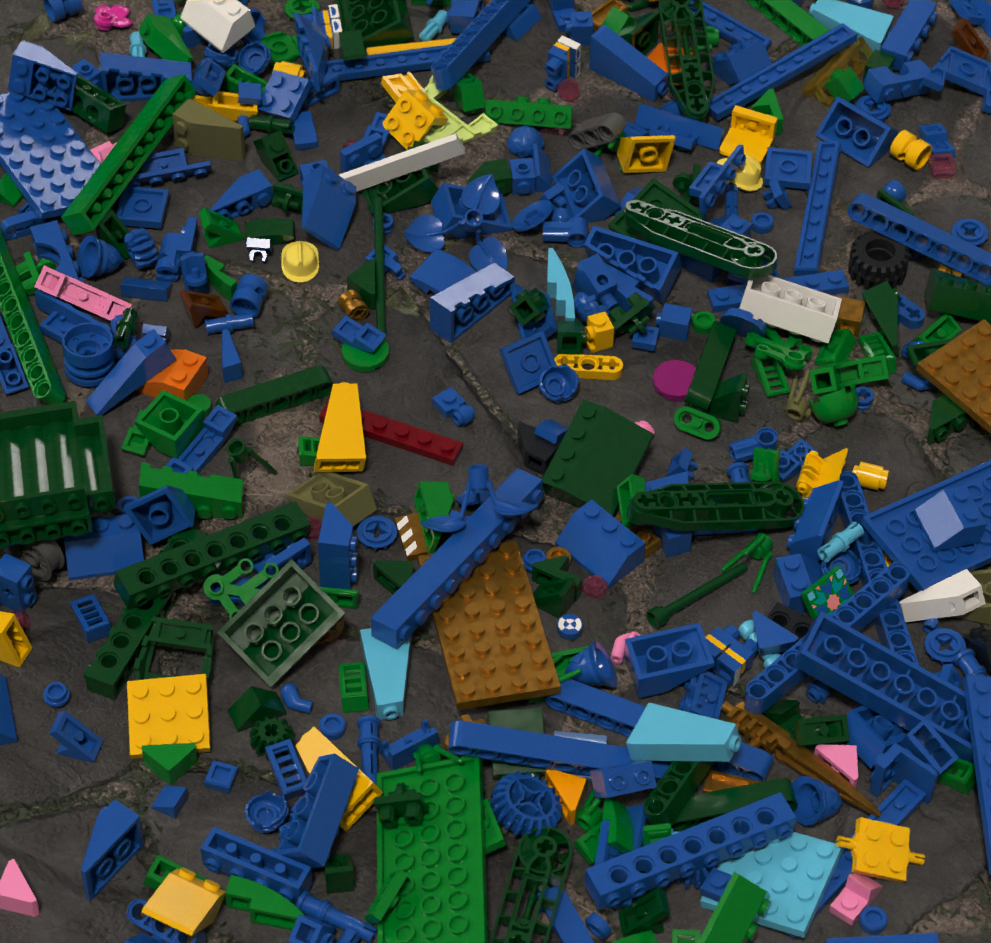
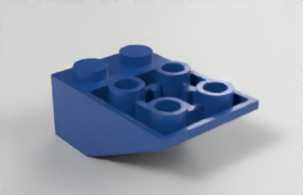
[8,40,78,111]

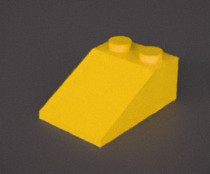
[142,868,226,936]

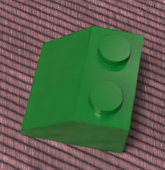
[135,390,204,459]

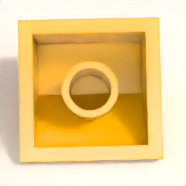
[617,135,675,173]

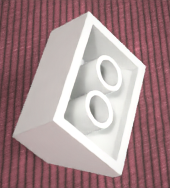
[180,0,255,53]

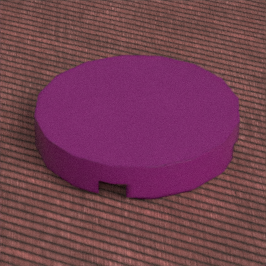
[652,360,696,402]

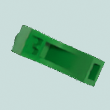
[809,354,890,395]

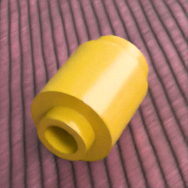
[273,61,307,78]
[853,461,889,491]

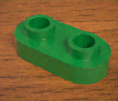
[674,406,722,440]

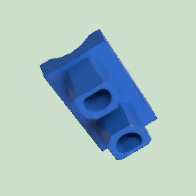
[179,251,209,293]

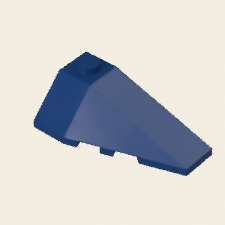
[293,13,331,92]
[86,329,176,416]

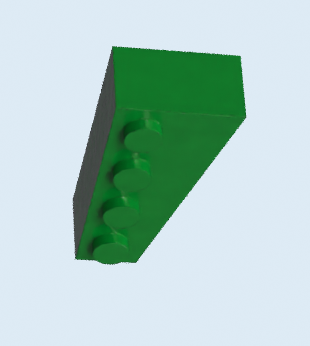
[139,462,244,519]

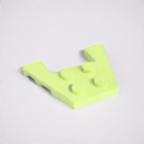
[422,76,498,144]

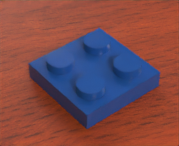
[258,70,313,121]
[764,147,812,190]
[116,186,169,229]
[499,330,556,394]

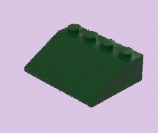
[335,0,414,51]
[542,399,654,517]
[217,559,346,688]

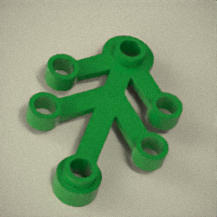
[745,320,813,371]
[203,558,279,619]

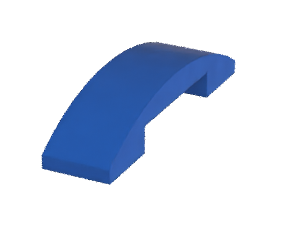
[166,405,238,474]

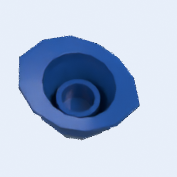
[77,235,125,278]
[565,641,618,688]
[792,776,844,826]

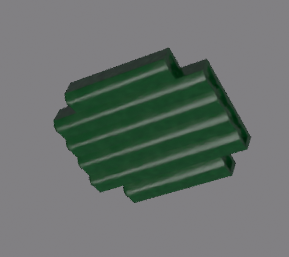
[0,401,116,549]

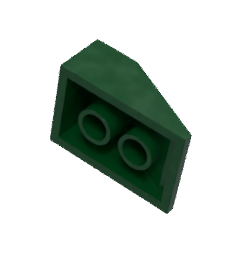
[361,166,439,216]

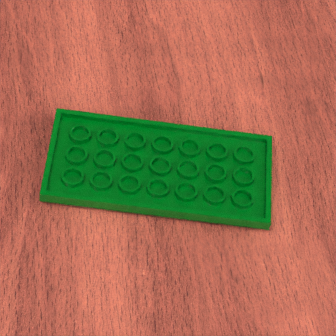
[376,756,488,943]

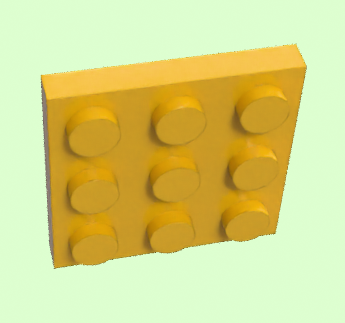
[127,674,211,759]

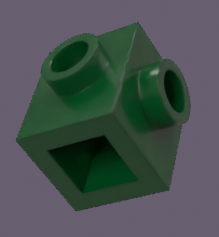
[509,288,550,326]

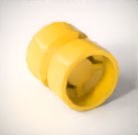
[889,130,933,170]

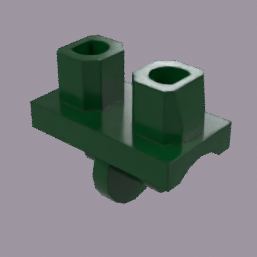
[672,163,701,205]
[271,182,303,214]
[609,292,655,334]
[374,783,429,828]

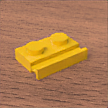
[381,72,424,102]

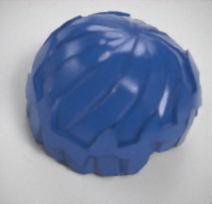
[241,8,267,44]
[238,41,271,76]
[204,43,239,70]
[507,126,545,159]
[574,292,610,324]
[538,365,579,403]
[821,549,862,584]
[245,790,289,833]

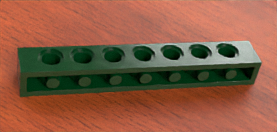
[113,501,311,609]
[84,527,208,700]

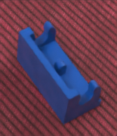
[379,719,438,770]

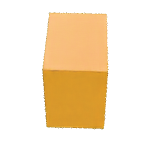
[545,769,587,826]

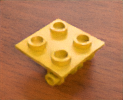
[796,448,848,500]

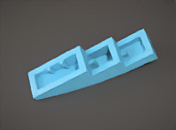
[547,248,575,321]

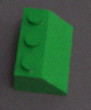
[698,872,772,943]

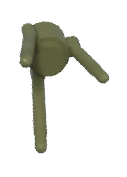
[784,370,827,421]

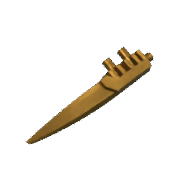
[721,701,881,817]

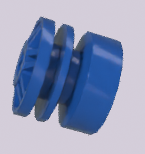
[62,322,115,387]

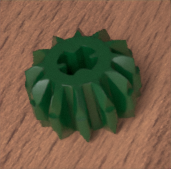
[250,715,294,761]

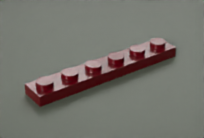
[319,398,463,466]

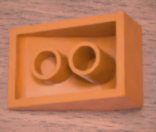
[135,349,209,401]

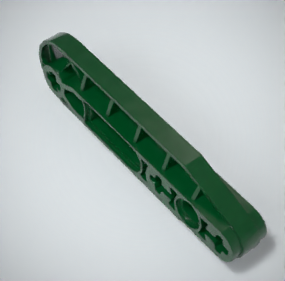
[658,0,715,123]
[624,200,777,278]
[627,481,805,531]
[489,826,572,943]

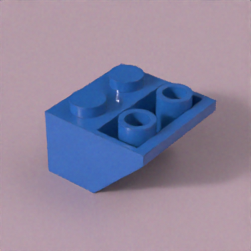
[706,39,772,85]

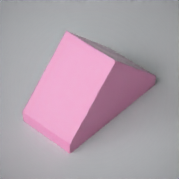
[814,744,858,788]
[0,859,40,917]

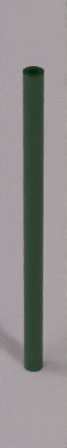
[373,197,386,334]

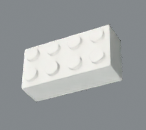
[739,275,842,343]

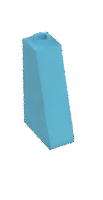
[809,0,894,56]
[360,628,412,720]
[626,703,741,761]

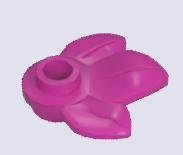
[94,5,133,30]

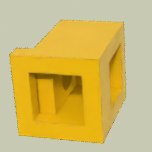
[584,311,614,353]

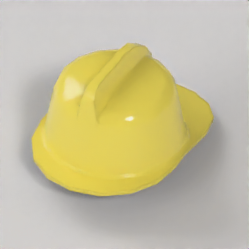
[717,154,763,191]
[281,241,319,283]

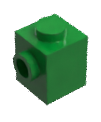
[824,66,865,101]

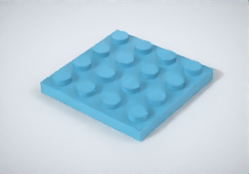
[700,823,843,938]

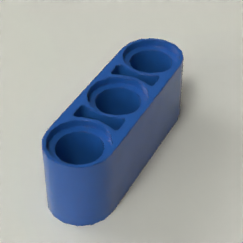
[127,899,206,943]

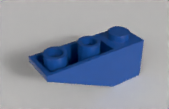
[210,169,273,220]

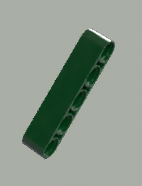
[684,320,737,411]
[215,365,334,426]
[643,717,719,825]
[671,778,798,832]

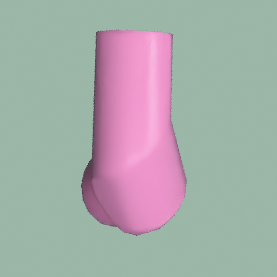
[610,631,641,664]

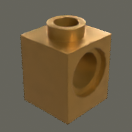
[836,297,865,338]

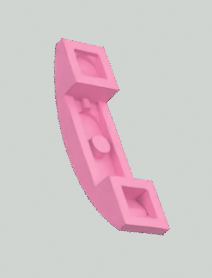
[34,266,132,320]

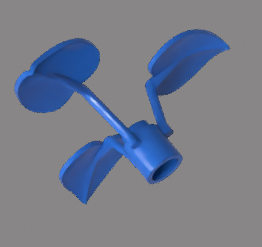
[404,174,507,271]
[420,464,539,532]

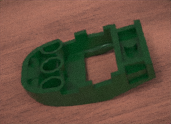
[134,616,214,684]

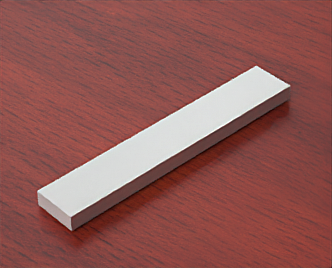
[339,133,465,192]

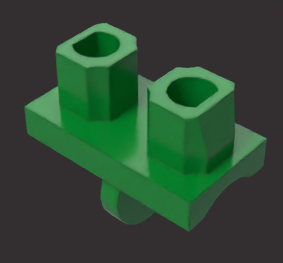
[15,251,56,296]
[750,447,780,482]

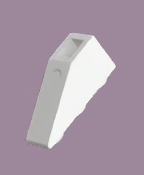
[899,569,986,622]

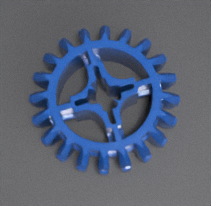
[490,770,563,837]

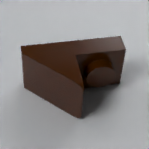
[951,17,989,60]
[180,289,228,328]

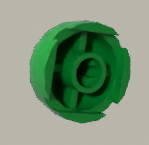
[808,385,859,427]

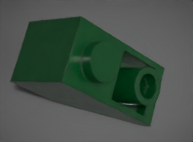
[253,131,299,181]
[467,159,512,195]
[710,373,750,423]
[926,395,969,446]

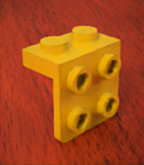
[383,89,449,149]
[719,105,778,165]

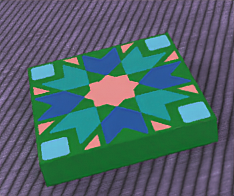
[801,566,854,620]

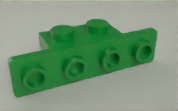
[485,96,573,128]

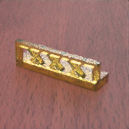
[800,36,873,107]

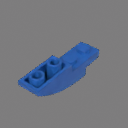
[0,316,29,396]

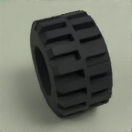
[848,231,910,290]

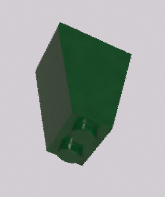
[486,708,547,780]

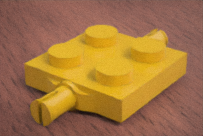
[836,817,925,883]

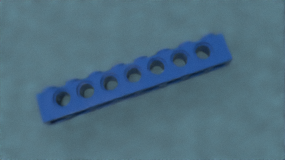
[584,792,797,910]

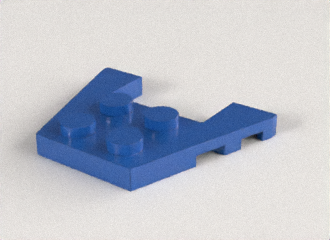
[922,46,991,114]

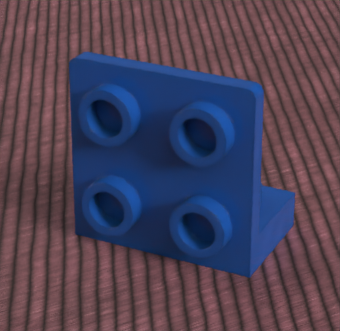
[246,529,311,583]

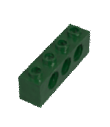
[71,74,126,133]

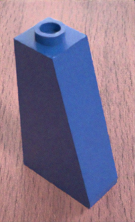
[589,25,668,102]

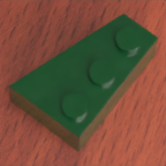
[924,268,991,323]

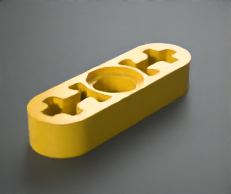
[554,354,623,380]

